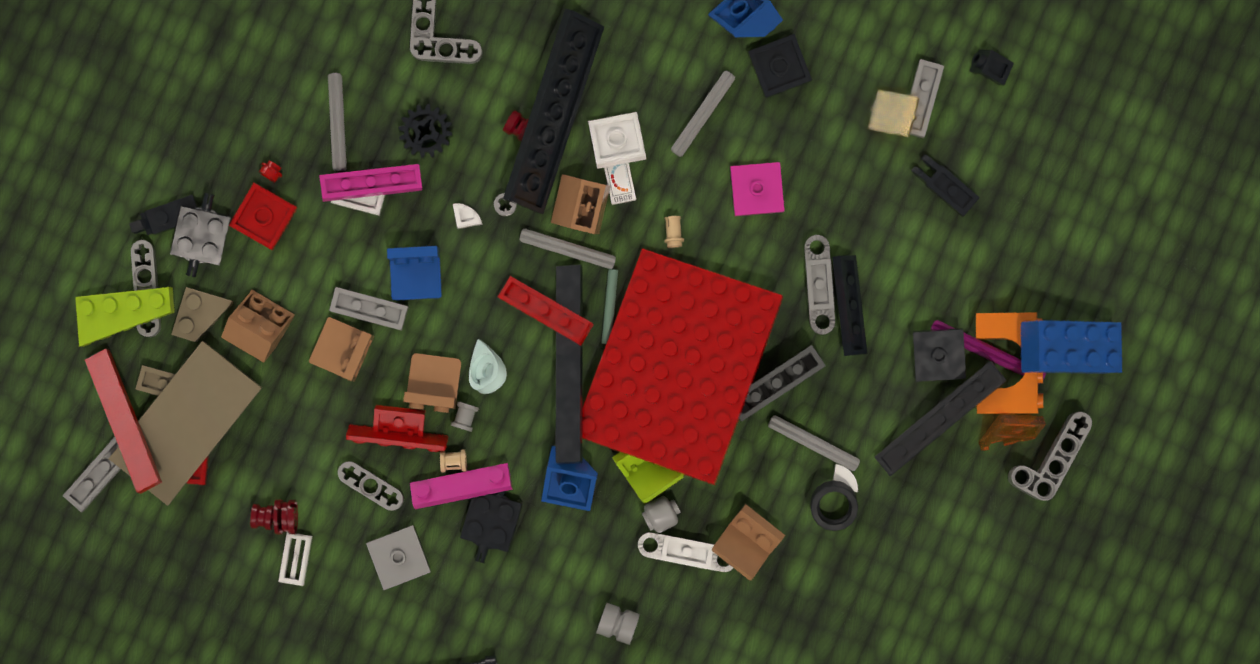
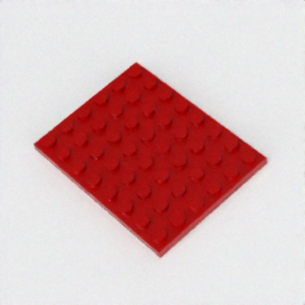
[582,249,783,485]

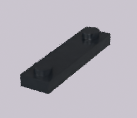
[833,255,868,356]

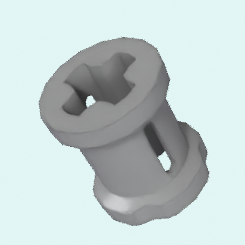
[451,402,479,432]

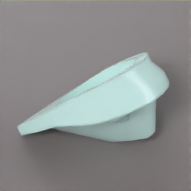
[469,339,507,394]

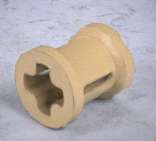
[440,449,467,472]

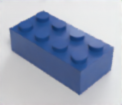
[1021,321,1122,374]

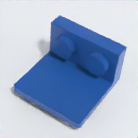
[387,246,442,301]

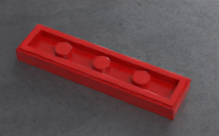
[498,276,594,346]

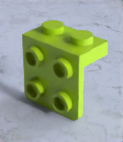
[612,452,684,503]

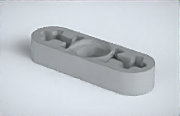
[338,462,404,511]

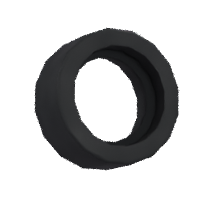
[810,480,858,531]

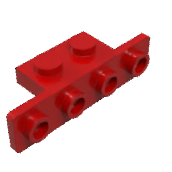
[346,405,448,452]

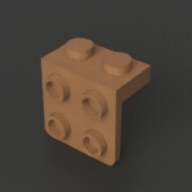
[403,353,461,413]

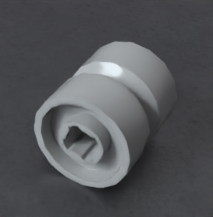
[596,603,640,645]

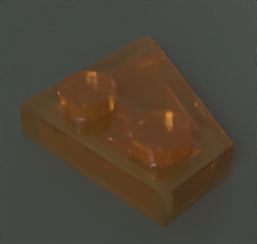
[979,414,1046,451]

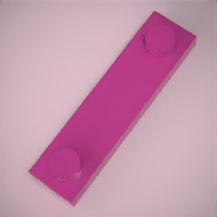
[319,164,422,202]
[410,463,513,509]

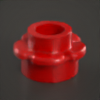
[259,161,283,183]

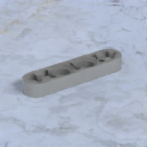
[131,240,161,337]

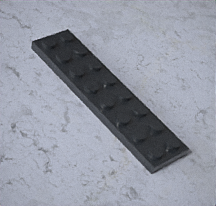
[503,9,604,214]

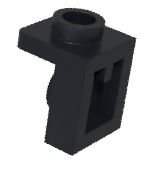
[969,49,1014,85]

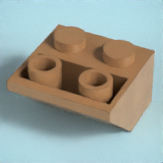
[551,174,610,234]
[221,290,295,362]

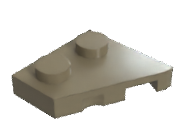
[171,287,233,342]

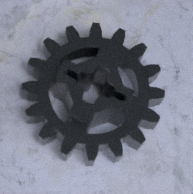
[398,104,453,159]

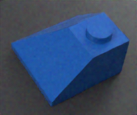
[708,0,783,37]
[541,446,598,511]

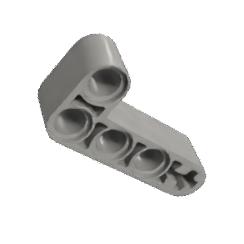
[1008,412,1092,501]

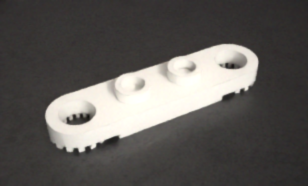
[638,532,733,572]

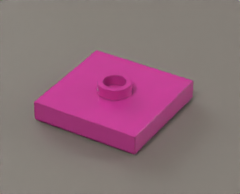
[730,162,784,216]

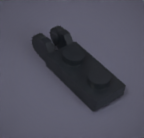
[911,155,980,217]

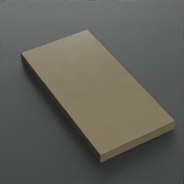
[109,341,263,506]

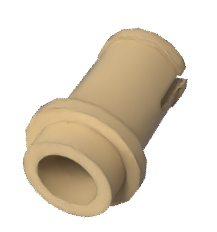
[664,216,684,248]

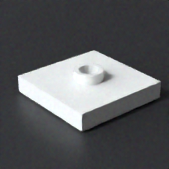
[588,112,646,169]

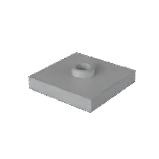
[366,525,431,590]

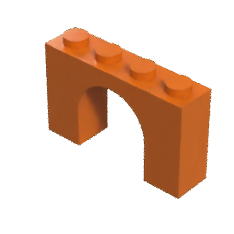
[976,312,1044,414]

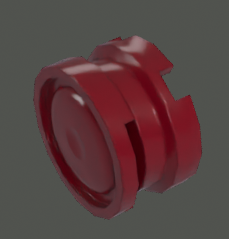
[273,500,298,534]

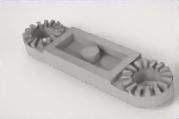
[804,235,835,335]

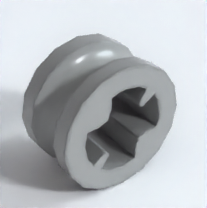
[494,193,516,216]

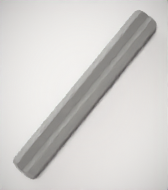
[671,71,735,157]
[328,73,347,171]
[520,229,616,269]
[768,415,860,471]

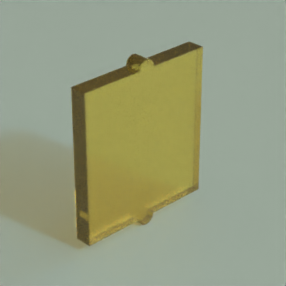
[868,89,920,138]

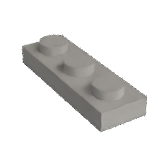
[900,59,944,138]
[329,287,409,331]

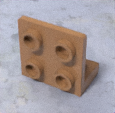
[309,317,374,382]
[711,504,785,580]

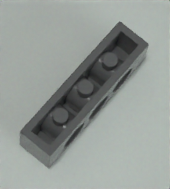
[739,345,825,422]

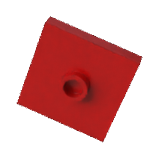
[229,183,298,251]

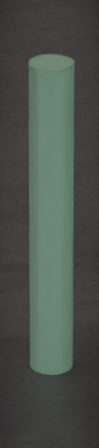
[601,269,618,344]

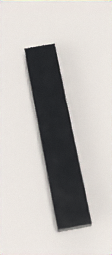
[874,361,1007,476]

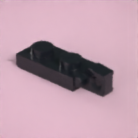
[129,195,198,235]

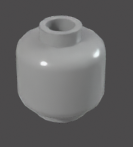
[642,496,681,533]

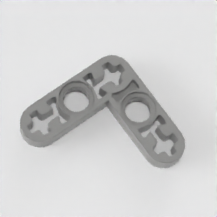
[410,0,482,64]

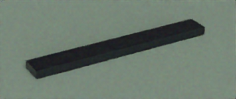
[556,265,583,464]

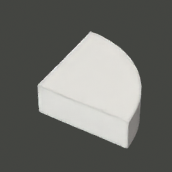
[453,204,482,229]
[833,464,858,492]

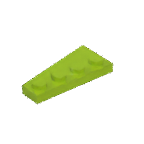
[75,287,175,347]

